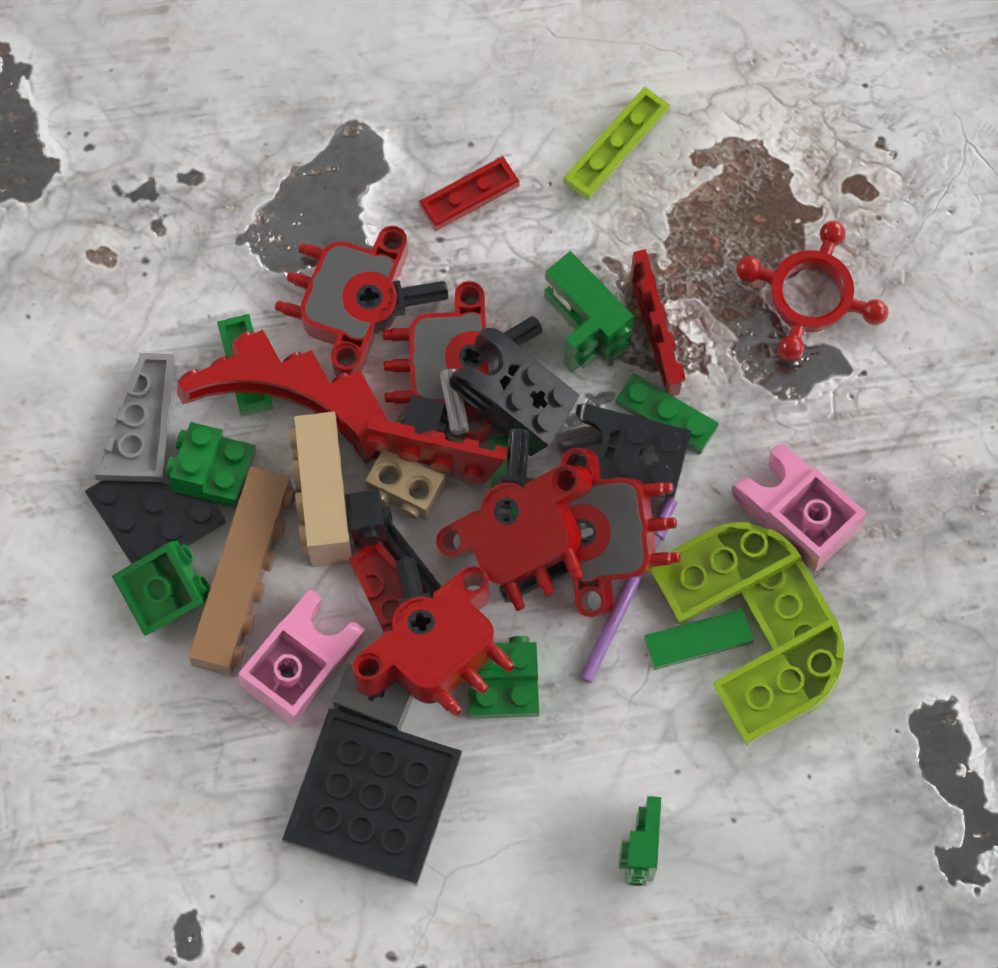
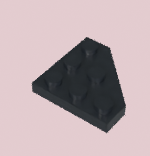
[85,480,226,564]

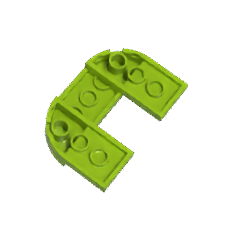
[651,522,845,746]

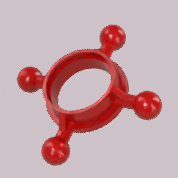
[736,221,889,362]

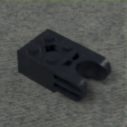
[449,328,580,456]
[573,403,691,499]

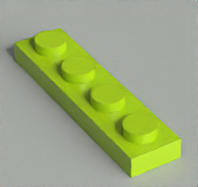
[563,86,670,201]

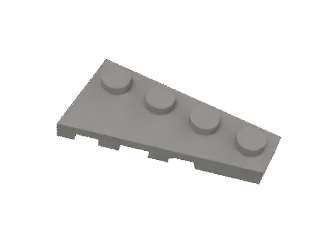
[94,353,175,482]

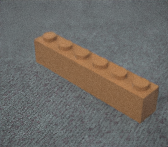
[188,466,296,676]

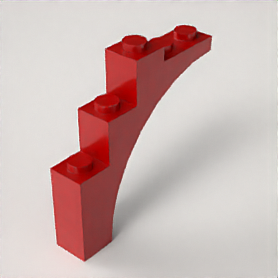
[177,329,388,464]

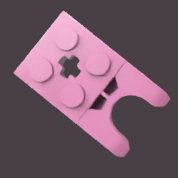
[732,444,866,573]
[237,589,365,726]

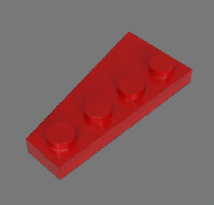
[630,249,685,396]
[357,416,508,484]
[349,542,425,633]

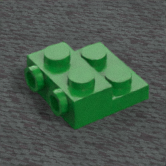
[166,422,256,507]
[112,541,210,636]
[468,636,539,719]
[619,796,662,886]

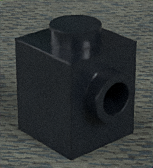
[403,394,448,435]
[345,488,393,546]

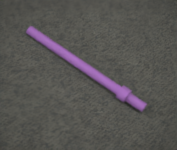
[579,497,678,683]

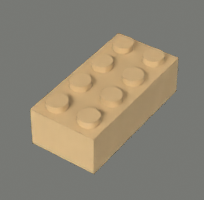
[289,412,352,567]

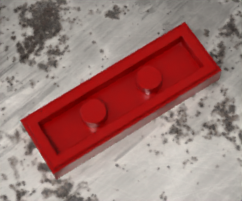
[419,156,520,232]

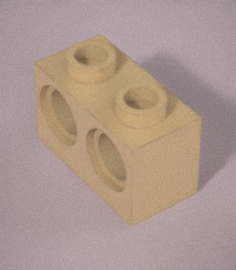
[365,450,445,521]

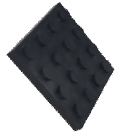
[282,708,462,886]

